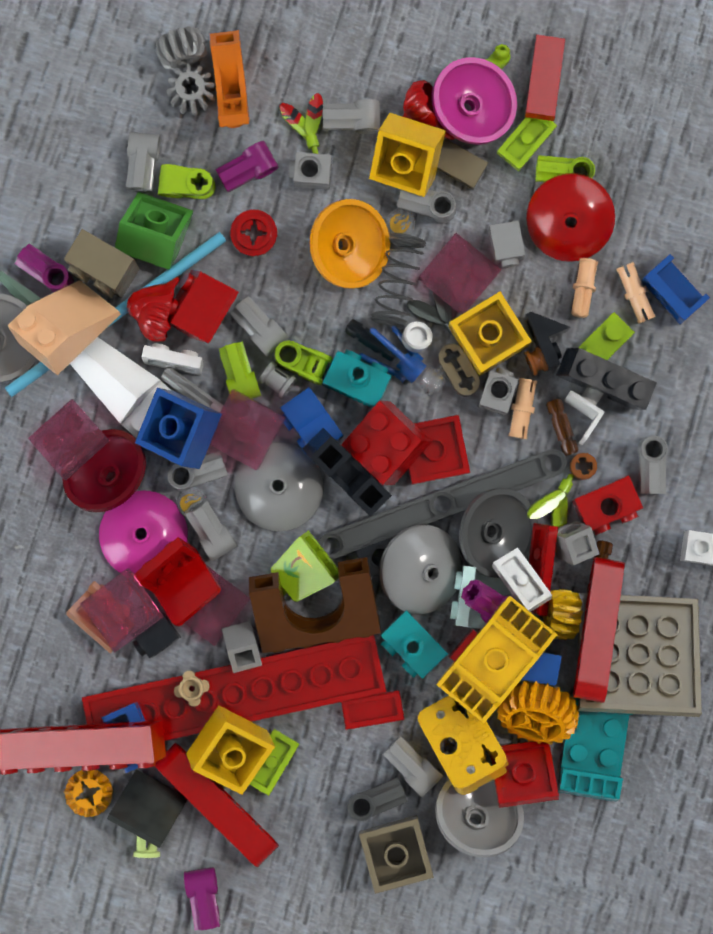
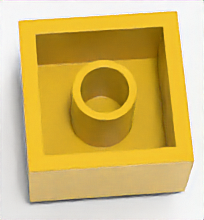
[369,113,446,197]
[448,291,532,377]
[186,705,275,795]

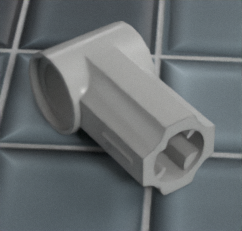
[323,99,380,134]
[126,132,161,193]
[397,190,456,223]
[230,296,289,357]
[637,436,668,494]
[167,451,228,491]
[184,499,238,562]
[383,736,444,798]

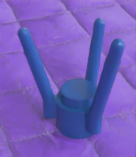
[359,326,427,384]

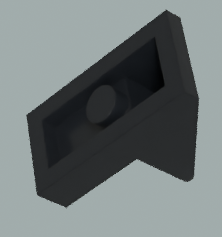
[524,312,570,372]

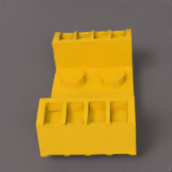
[436,595,558,724]

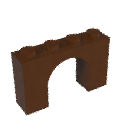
[249,557,381,653]

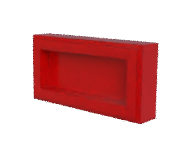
[341,690,405,730]

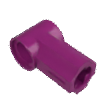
[215,141,279,193]
[14,243,74,293]
[461,580,515,623]
[184,867,221,931]

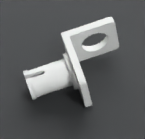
[564,388,605,445]

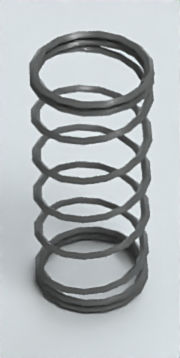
[371,233,426,328]

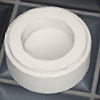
[402,322,433,353]

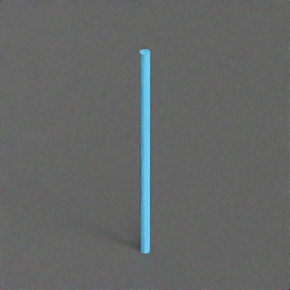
[5,232,226,397]

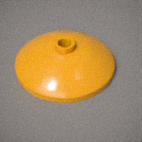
[310,199,390,289]

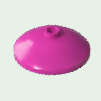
[432,57,517,145]
[99,490,188,578]

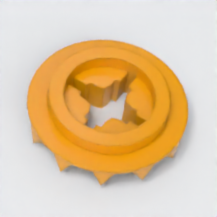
[64,770,113,817]

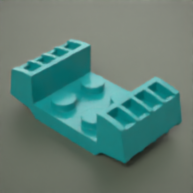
[558,679,633,802]

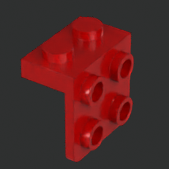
[133,537,221,627]

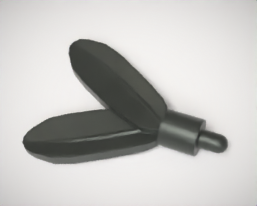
[407,279,453,335]

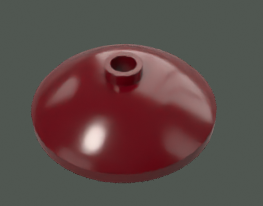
[62,429,146,512]

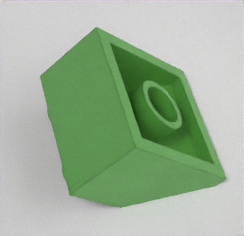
[115,191,193,270]

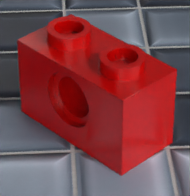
[572,476,643,536]

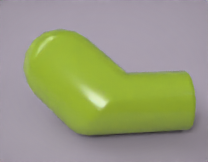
[485,44,511,70]

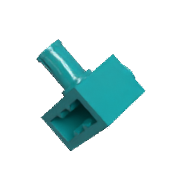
[323,349,392,408]
[381,610,448,679]

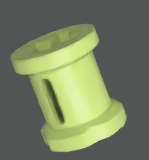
[133,836,160,858]

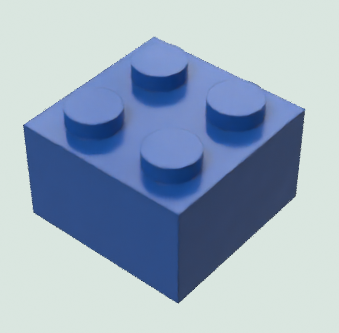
[135,388,222,469]

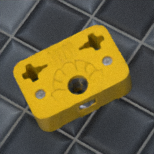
[418,695,509,795]

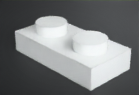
[142,343,203,376]
[492,548,552,612]

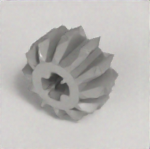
[156,26,207,70]
[166,64,216,115]

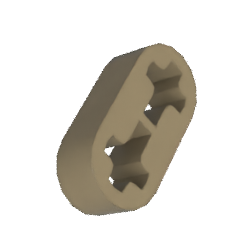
[438,344,480,397]

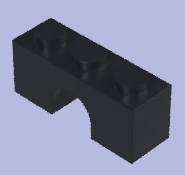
[556,348,657,410]
[302,428,392,517]

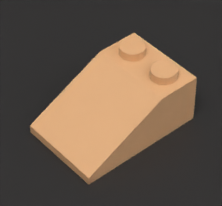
[8,280,121,375]

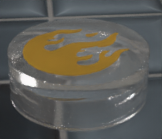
[386,208,416,235]
[177,488,206,517]

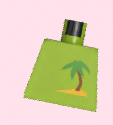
[270,530,339,602]

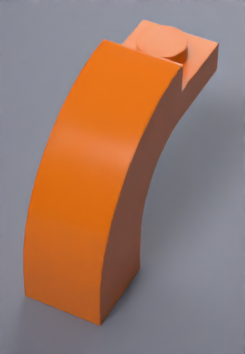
[210,30,250,128]

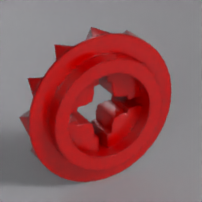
[230,209,278,257]

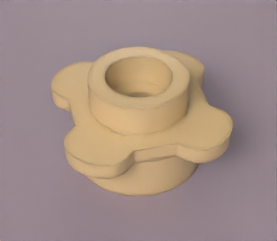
[174,671,210,706]

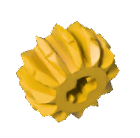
[542,589,583,640]

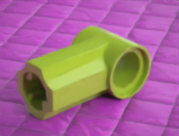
[535,155,595,183]
[219,341,261,405]

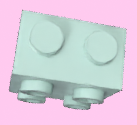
[450,566,513,629]

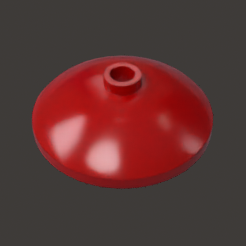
[526,173,615,262]

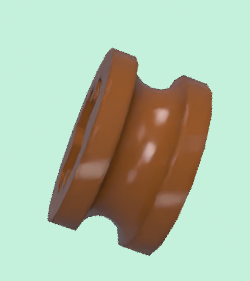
[524,346,548,376]
[569,453,597,480]

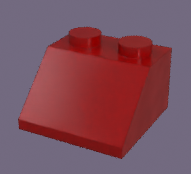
[168,270,239,344]

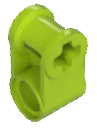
[158,164,216,200]
[275,340,333,386]

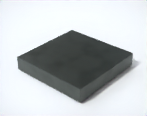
[107,769,187,848]

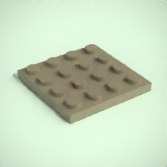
[578,593,702,717]

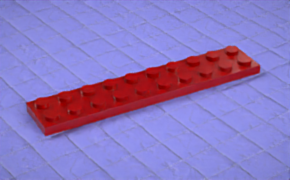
[82,634,387,741]

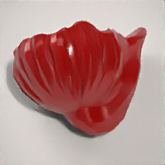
[402,80,455,140]
[127,277,180,342]

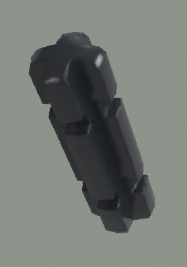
[345,319,399,361]

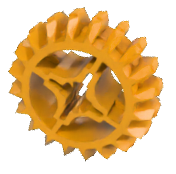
[497,681,579,745]

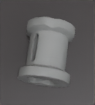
[258,361,297,399]

